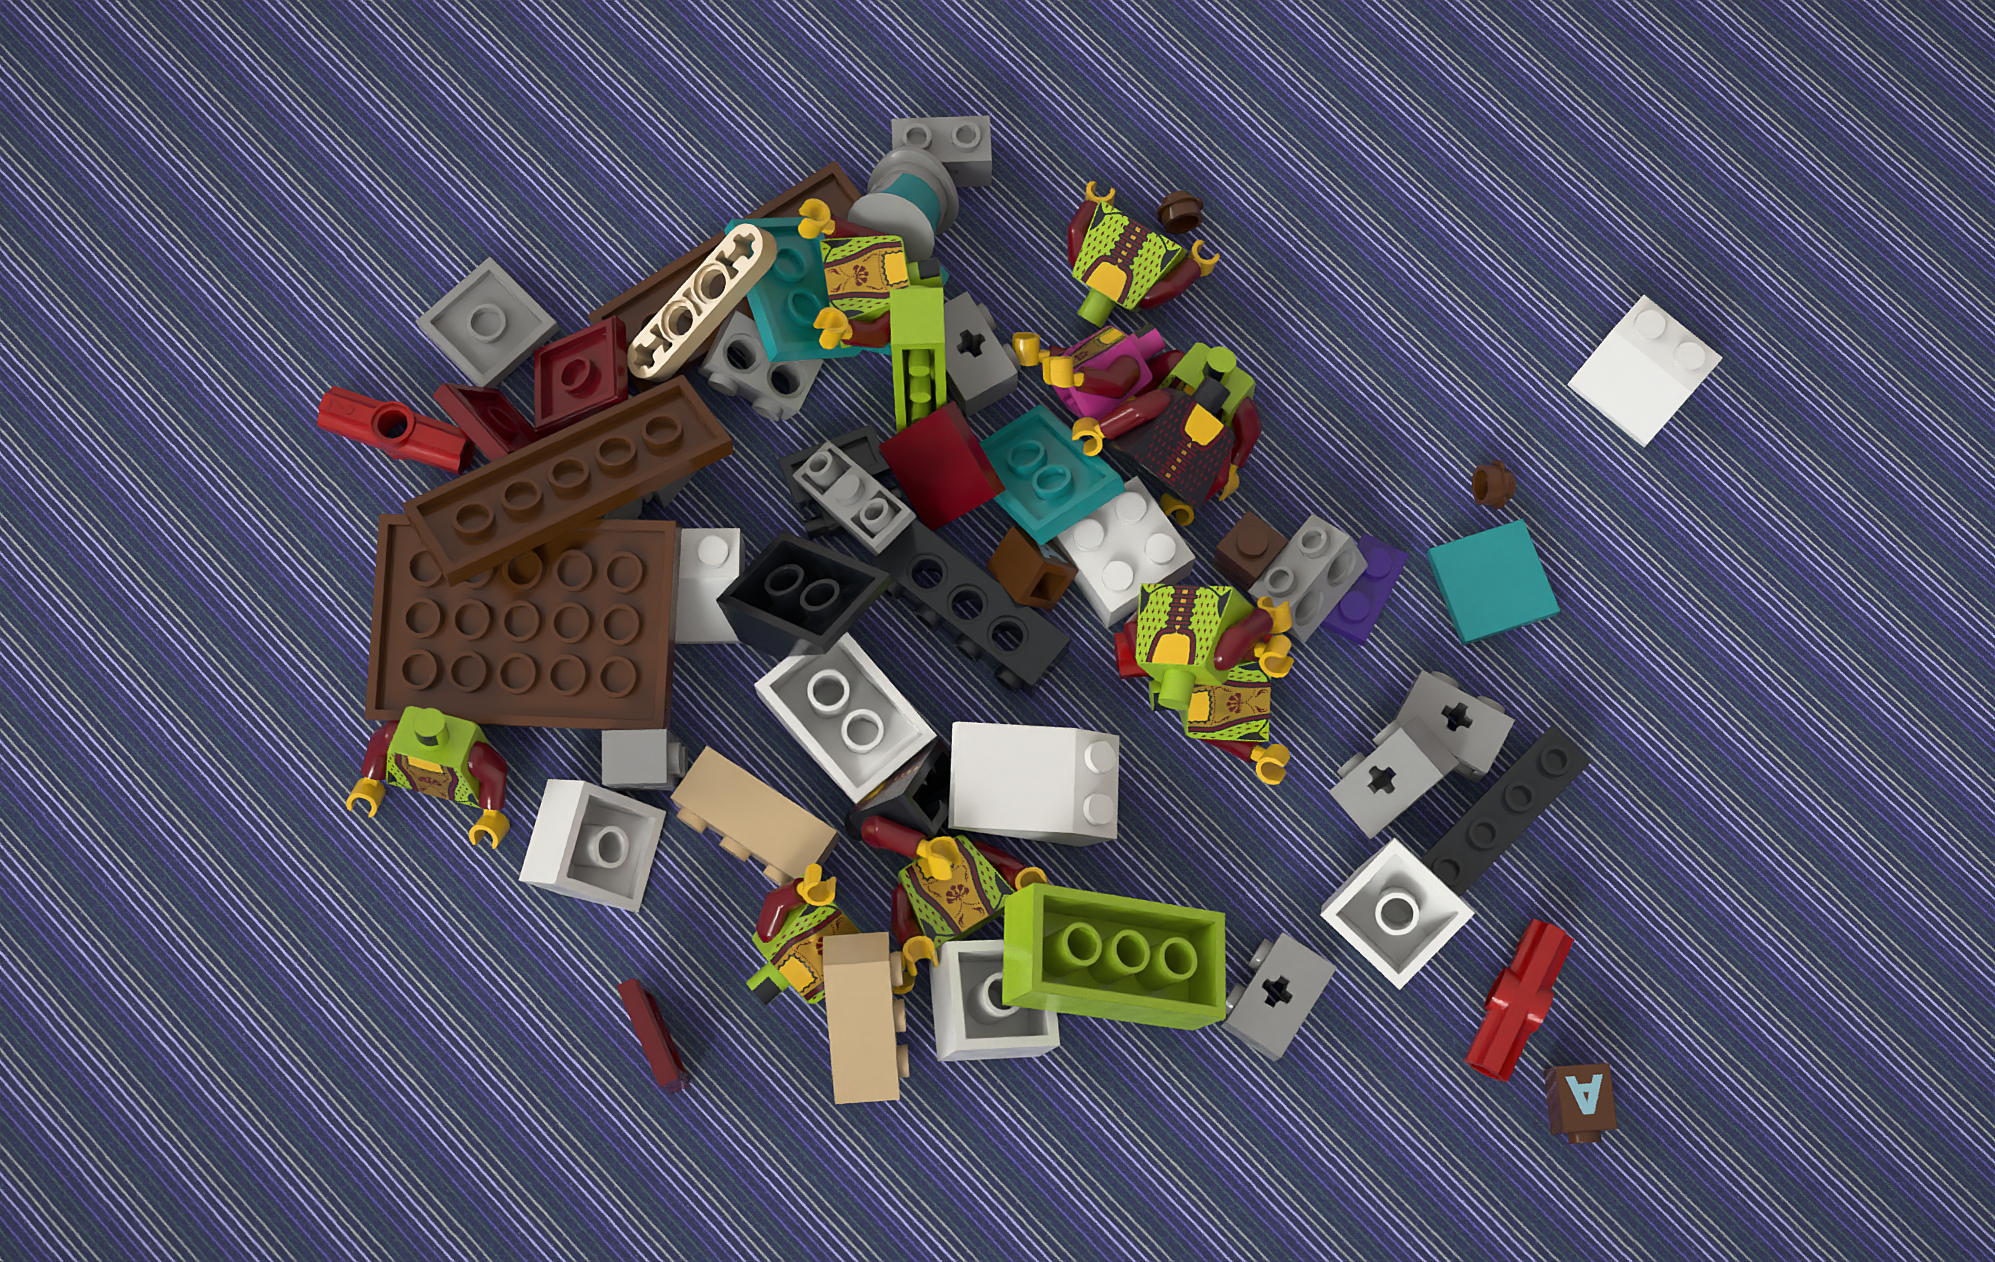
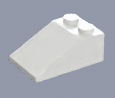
[754,632,937,805]
[948,721,1119,847]

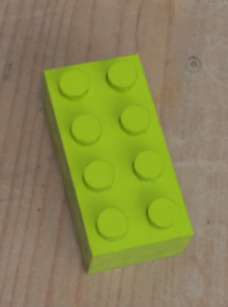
[1002,882,1226,1031]

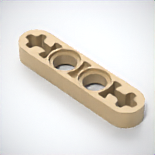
[627,223,777,383]

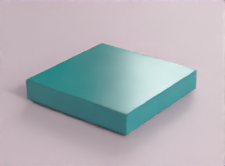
[1426,519,1560,646]

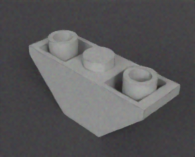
[792,440,917,556]

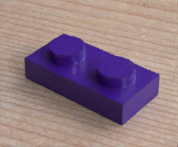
[1320,532,1409,646]

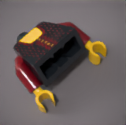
[1072,376,1235,526]
[844,738,962,880]

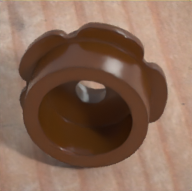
[1157,191,1204,234]
[1472,460,1516,509]

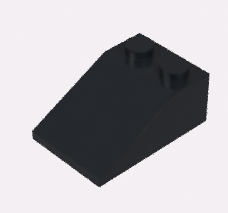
[716,530,894,657]

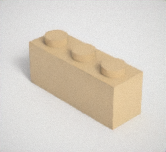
[671,746,840,886]
[823,932,910,1104]

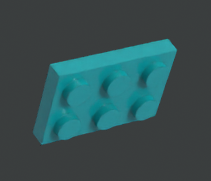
[724,217,864,362]
[979,404,1126,545]

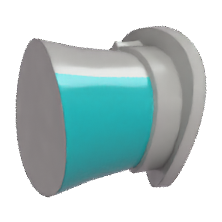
[848,146,959,263]

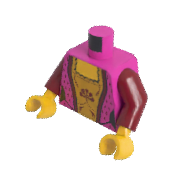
[1012,322,1166,421]

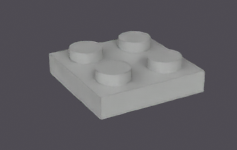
[415,257,560,389]

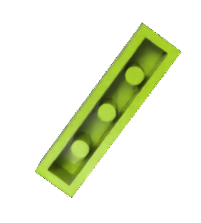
[890,285,947,434]

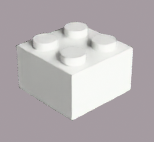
[1052,476,1196,628]
[928,940,1060,1062]

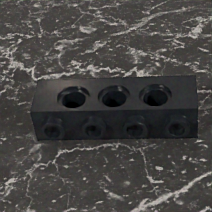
[871,519,1071,697]
[1419,725,1591,898]

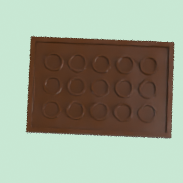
[365,514,682,731]

